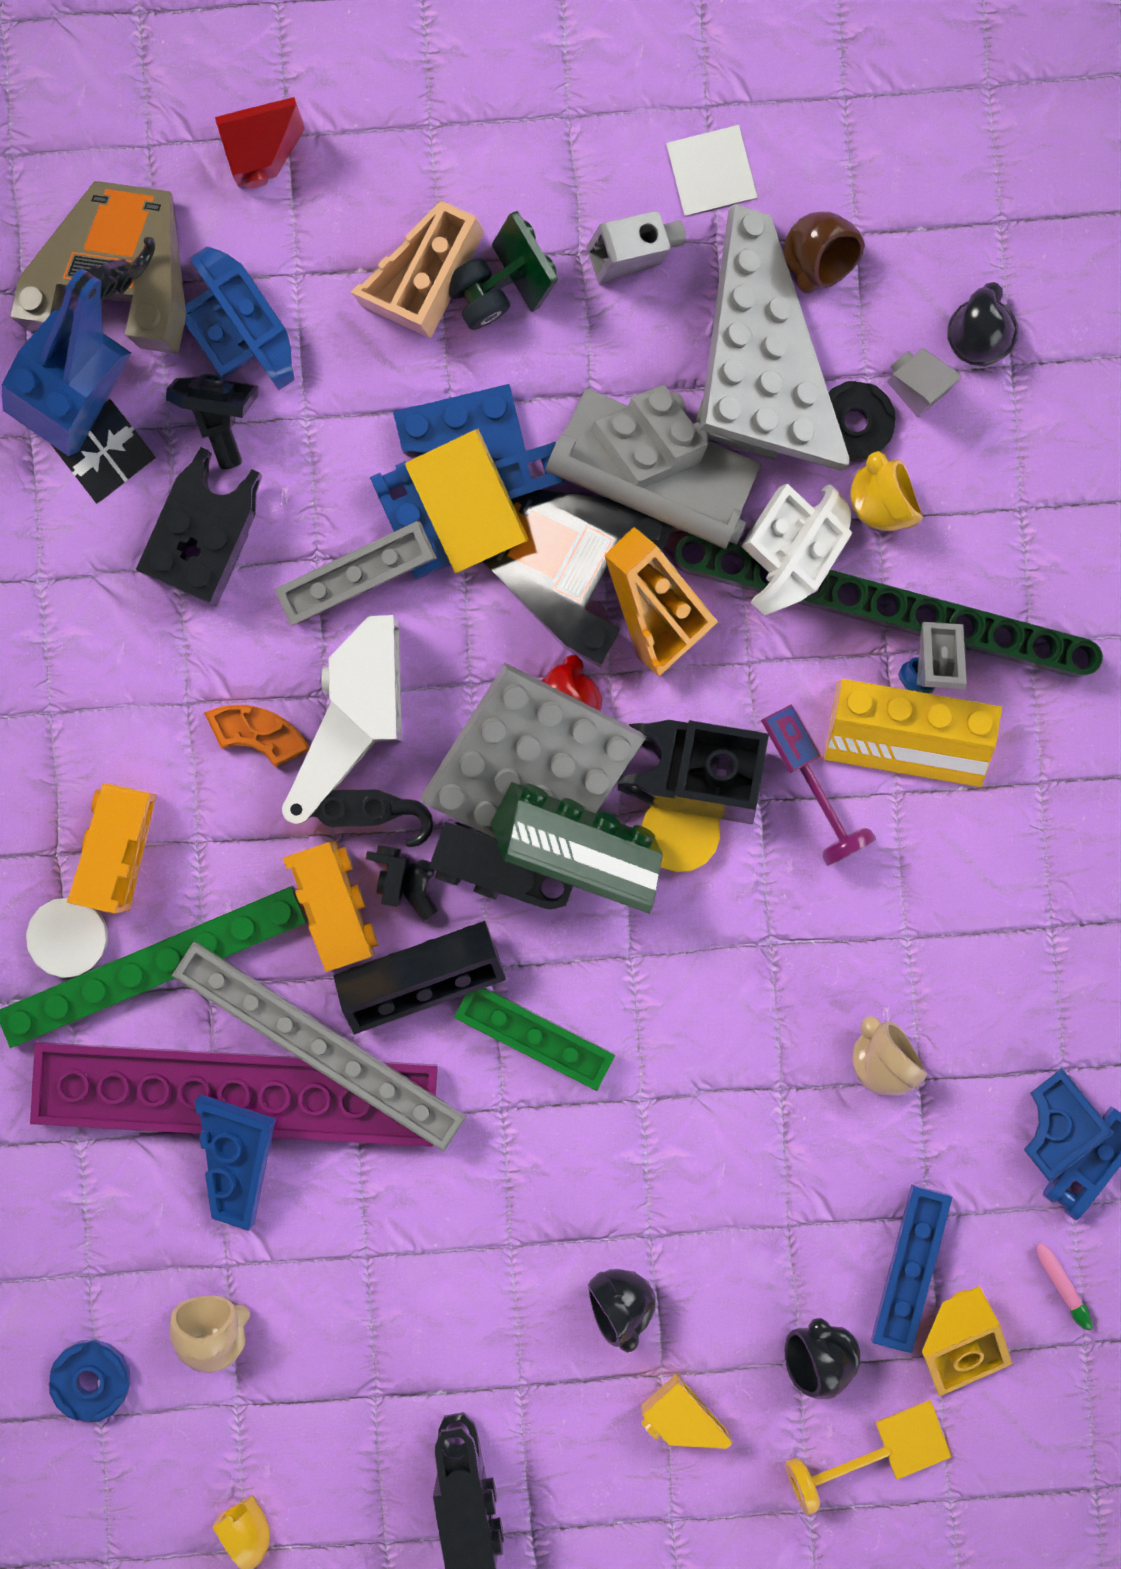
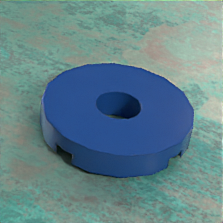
[49,1340,131,1422]

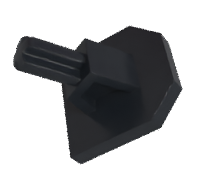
[166,374,259,469]

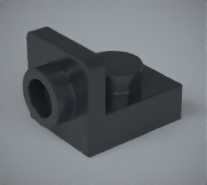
[365,845,410,907]

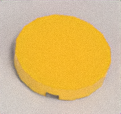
[641,806,720,872]

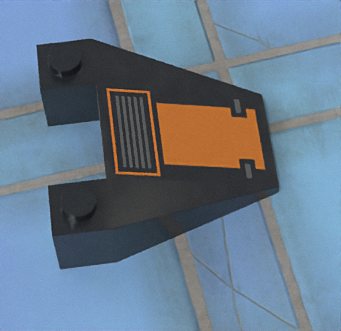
[482,490,675,667]

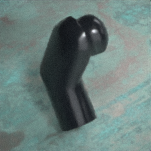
[403,859,439,922]

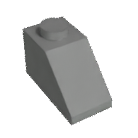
[887,348,961,418]

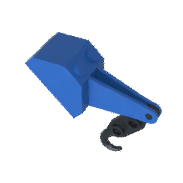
[1,237,156,456]

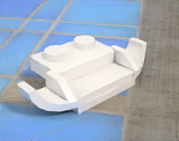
[741,484,853,615]

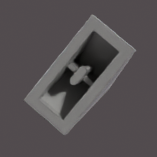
[917,622,967,690]

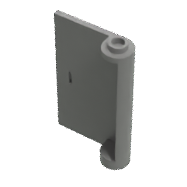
[545,388,761,549]

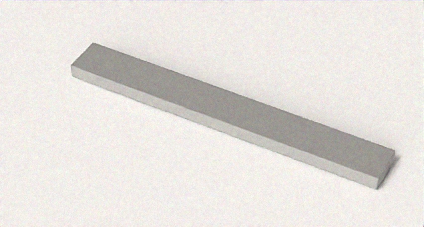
[172,941,467,1151]

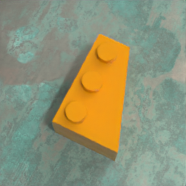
[604,527,718,677]
[67,783,157,914]
[282,841,379,972]

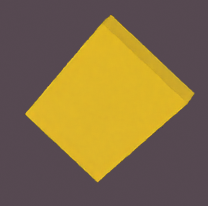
[404,429,529,574]

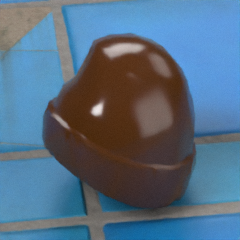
[784,211,865,294]

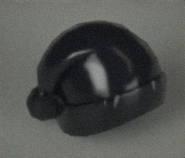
[947,282,1019,367]
[588,1269,656,1353]
[784,1318,860,1399]

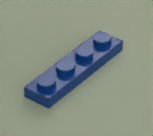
[871,1184,953,1353]

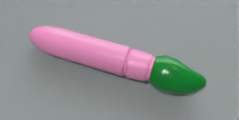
[1037,1243,1093,1330]

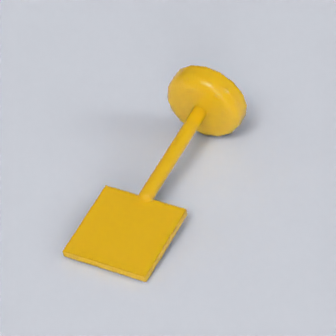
[785,1400,951,1516]

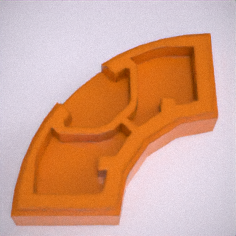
[204,705,310,767]

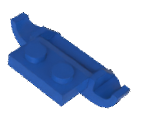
[185,247,295,391]

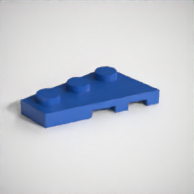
[393,384,526,460]
[195,1094,276,1231]

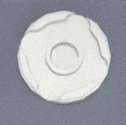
[26,898,109,978]

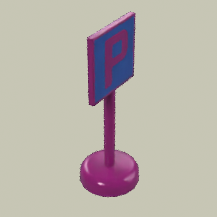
[761,704,876,866]

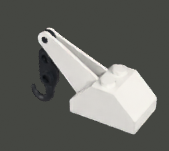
[282,615,434,847]

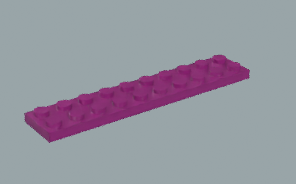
[30,1042,438,1147]

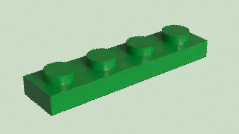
[454,987,615,1091]

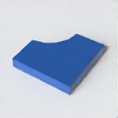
[1024,1068,1114,1183]

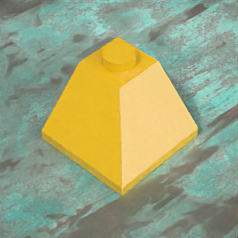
[922,1286,1012,1397]

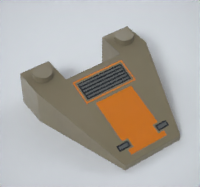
[10,181,186,354]

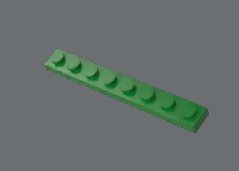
[0,886,308,1048]

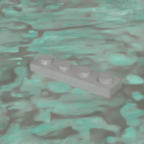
[275,521,437,626]

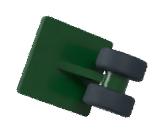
[449,211,558,330]

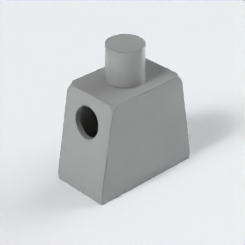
[587,211,686,284]

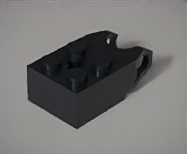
[136,447,262,607]
[618,719,769,825]
[429,819,573,909]
[433,1412,504,1569]

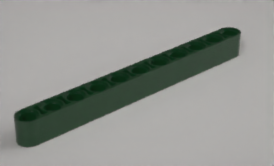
[674,534,1103,678]

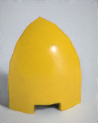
[212,1495,270,1569]

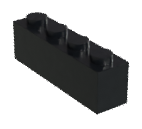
[333,921,506,1035]

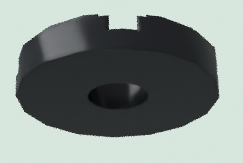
[828,381,896,462]

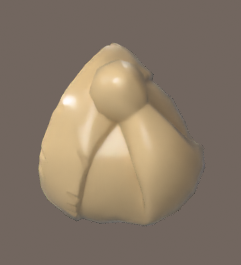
[852,1016,927,1096]
[169,1295,250,1373]

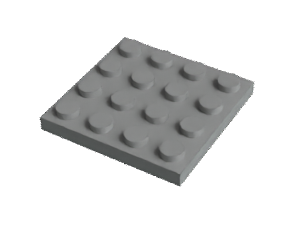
[420,663,645,837]

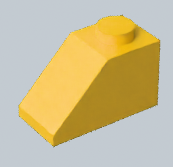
[641,1373,733,1449]

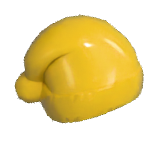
[850,451,923,531]

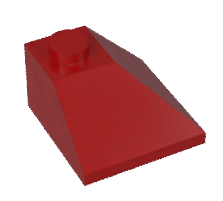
[215,97,305,188]

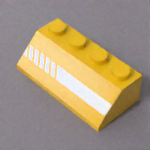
[823,679,1002,787]

